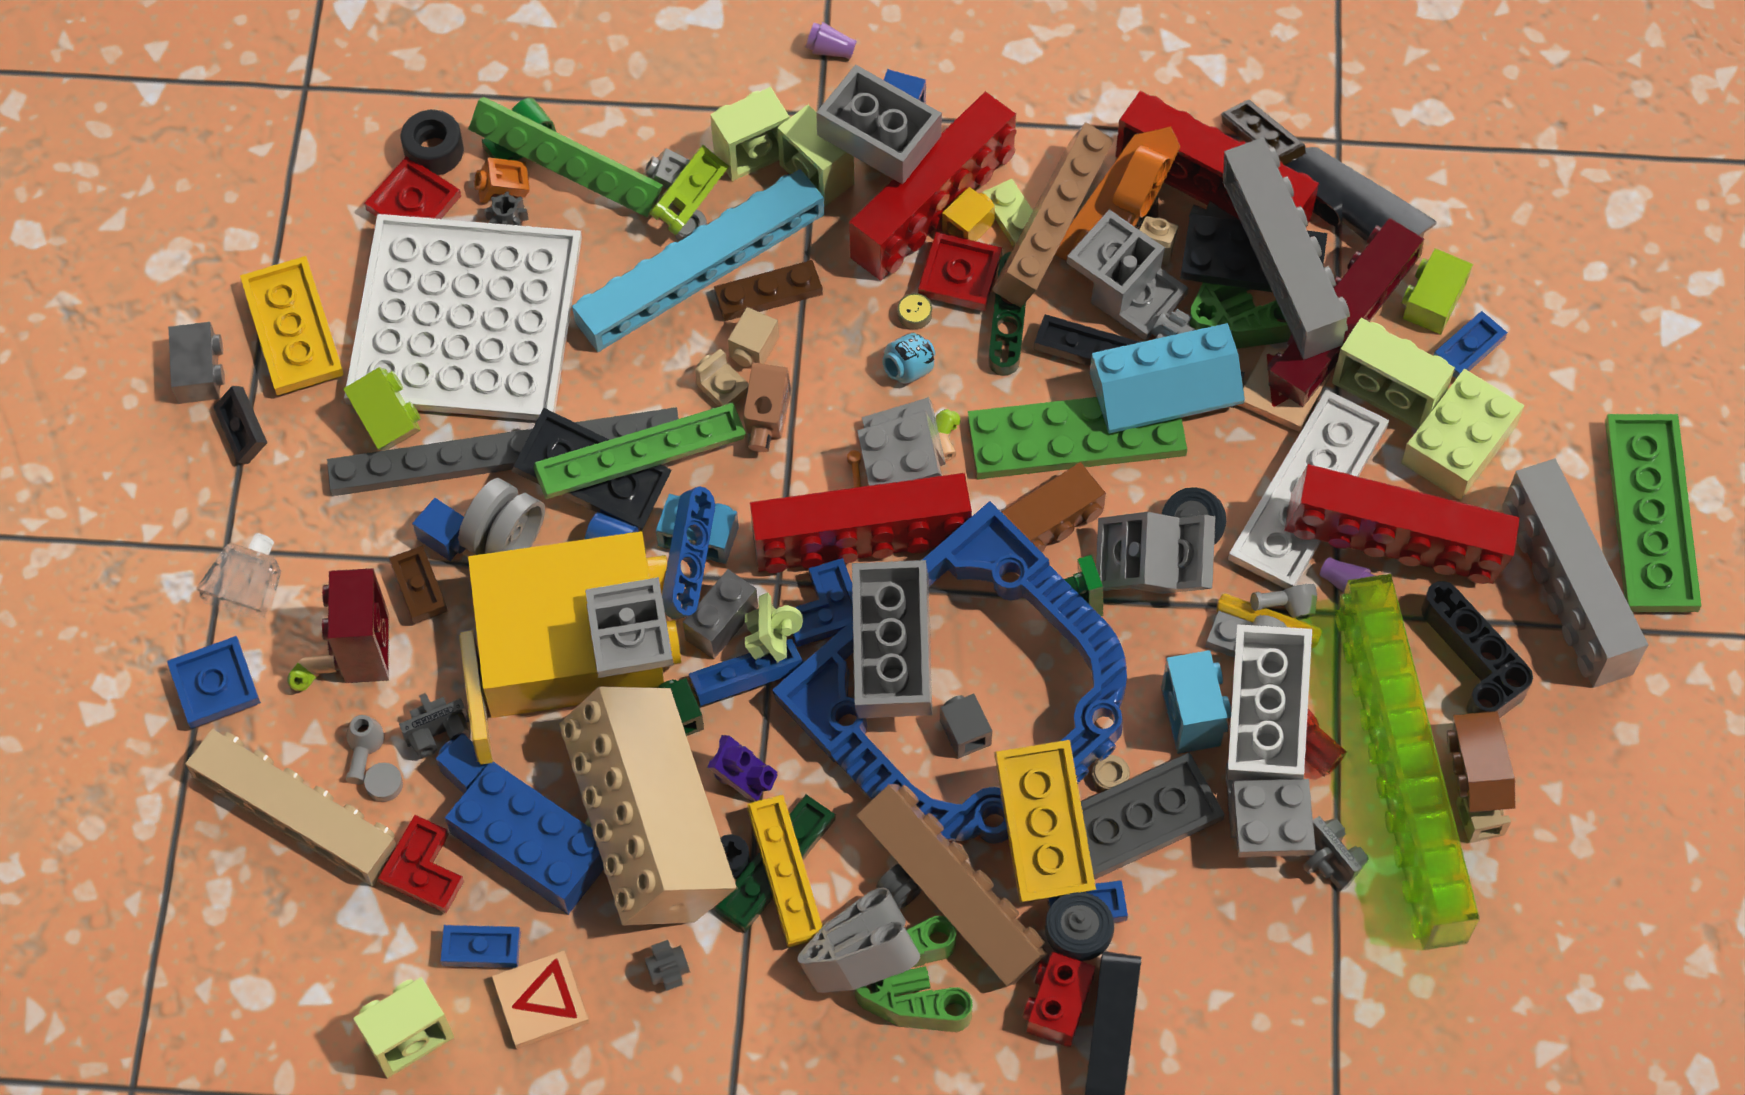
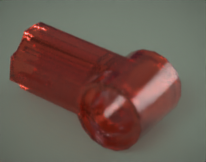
[1305,709,1347,777]

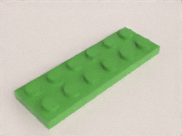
[968,397,1187,480]
[1605,414,1702,612]

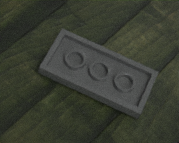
[1081,752,1225,880]

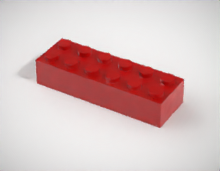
[849,91,1017,281]
[1115,91,1319,223]
[1284,464,1520,584]
[750,473,972,573]

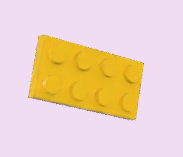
[240,256,344,396]
[994,740,1096,902]

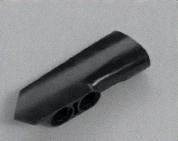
[1285,147,1436,241]

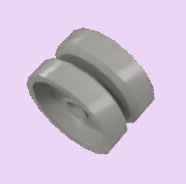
[458,478,545,555]

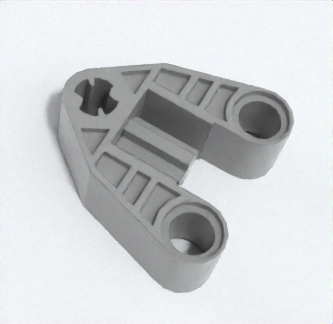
[798,888,920,993]

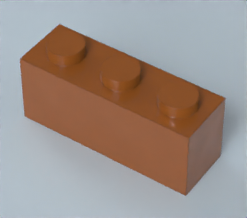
[1002,462,1106,552]
[1447,711,1515,812]

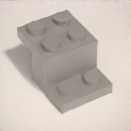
[1066,210,1188,341]
[857,397,946,486]
[1096,512,1215,594]
[585,577,674,678]
[1225,763,1316,857]

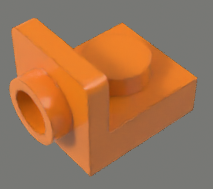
[474,157,530,204]

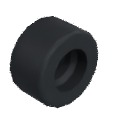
[400,109,464,175]

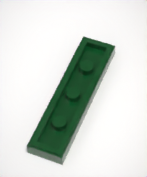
[715,794,836,933]

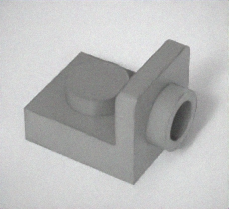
[644,148,690,189]

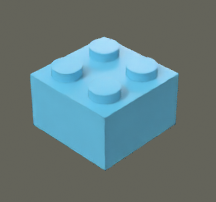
[1161,650,1231,754]

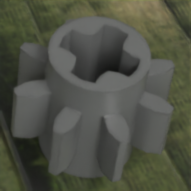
[484,192,529,226]
[644,940,690,991]

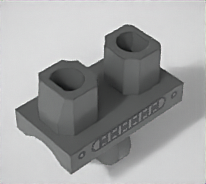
[399,693,470,758]
[1303,816,1369,892]

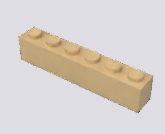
[186,729,397,887]

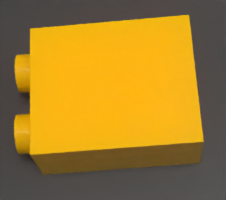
[468,531,682,718]

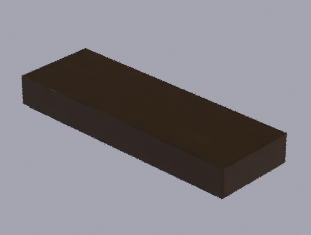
[1221,99,1306,165]

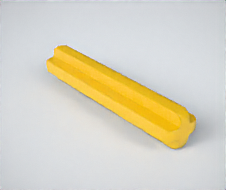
[1216,593,1322,648]

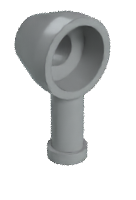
[1250,584,1317,620]
[346,715,384,785]

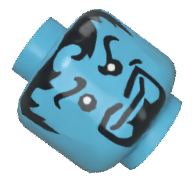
[882,333,935,384]

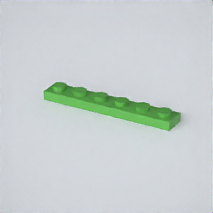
[468,96,663,218]
[533,403,746,500]

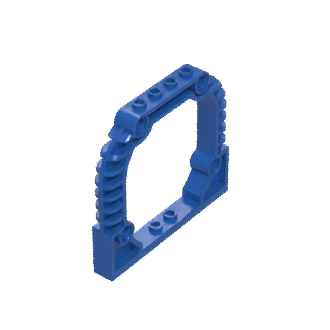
[772,501,1127,844]

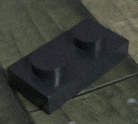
[213,386,268,464]

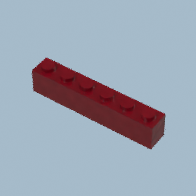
[1267,218,1425,407]

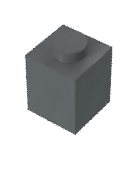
[940,694,992,759]

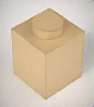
[728,307,779,367]

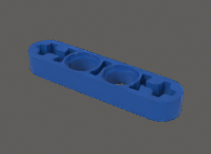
[662,486,715,620]

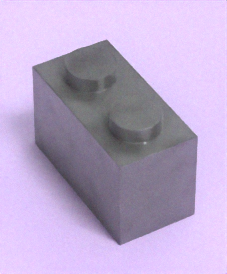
[168,322,225,404]
[683,569,758,660]

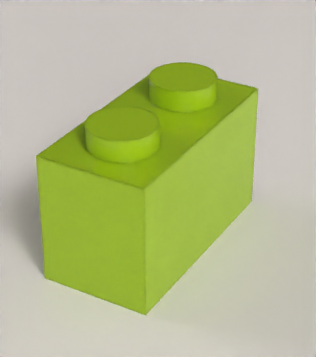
[1401,248,1473,335]
[343,367,421,451]

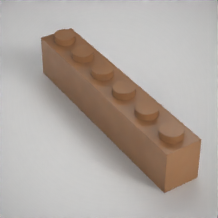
[992,122,1114,308]
[857,784,1048,986]

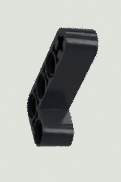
[1421,581,1533,718]
[1085,951,1142,1095]

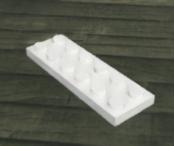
[1228,389,1389,589]

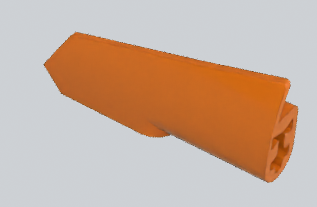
[1055,127,1181,261]

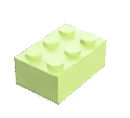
[1332,318,1455,429]
[1401,369,1525,501]

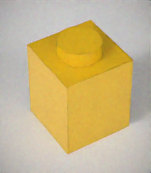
[942,187,995,241]

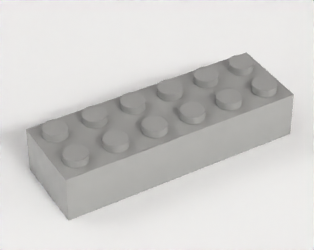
[1223,137,1350,360]
[1502,458,1648,688]

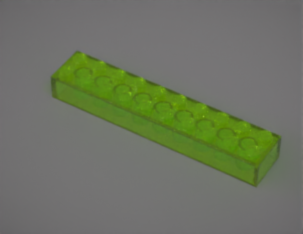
[1335,574,1480,951]

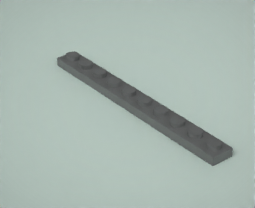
[327,407,679,496]

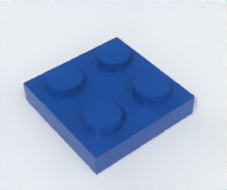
[167,636,261,729]

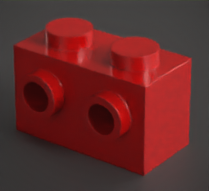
[1023,952,1096,1048]

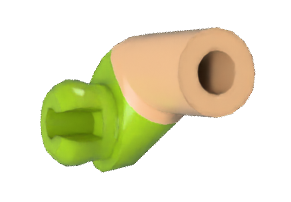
[935,409,961,461]
[287,655,337,691]

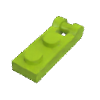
[649,145,729,235]

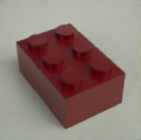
[322,568,389,683]

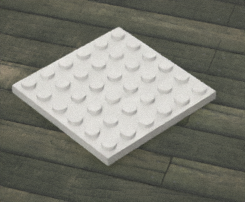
[344,214,582,420]

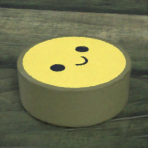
[898,293,932,329]

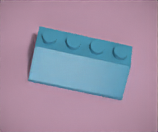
[1090,323,1245,434]

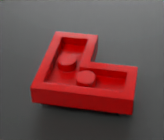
[378,814,464,914]

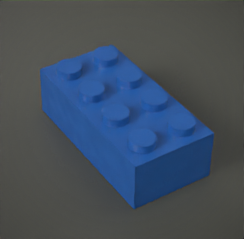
[445,762,604,915]

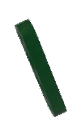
[989,251,1026,376]

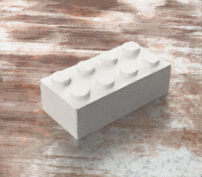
[1228,624,1312,781]

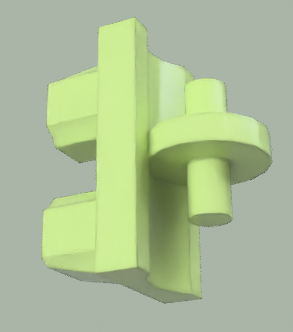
[745,592,803,662]

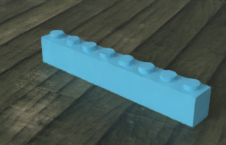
[572,169,824,352]

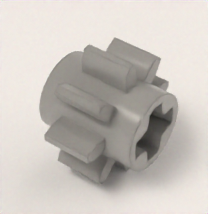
[1151,309,1195,339]

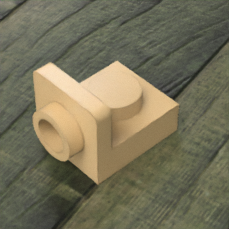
[1140,216,1179,266]
[695,349,749,407]

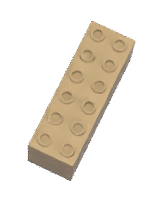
[559,687,737,925]

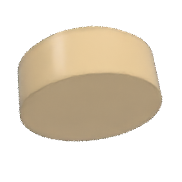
[1092,755,1130,792]

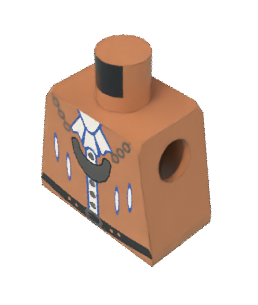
[743,362,791,452]

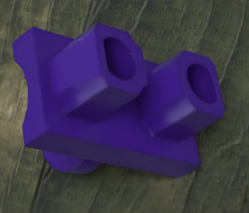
[707,735,778,802]

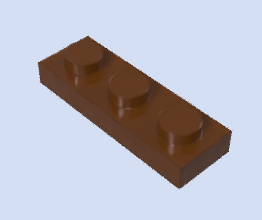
[714,260,823,322]

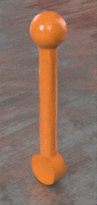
[847,450,861,488]

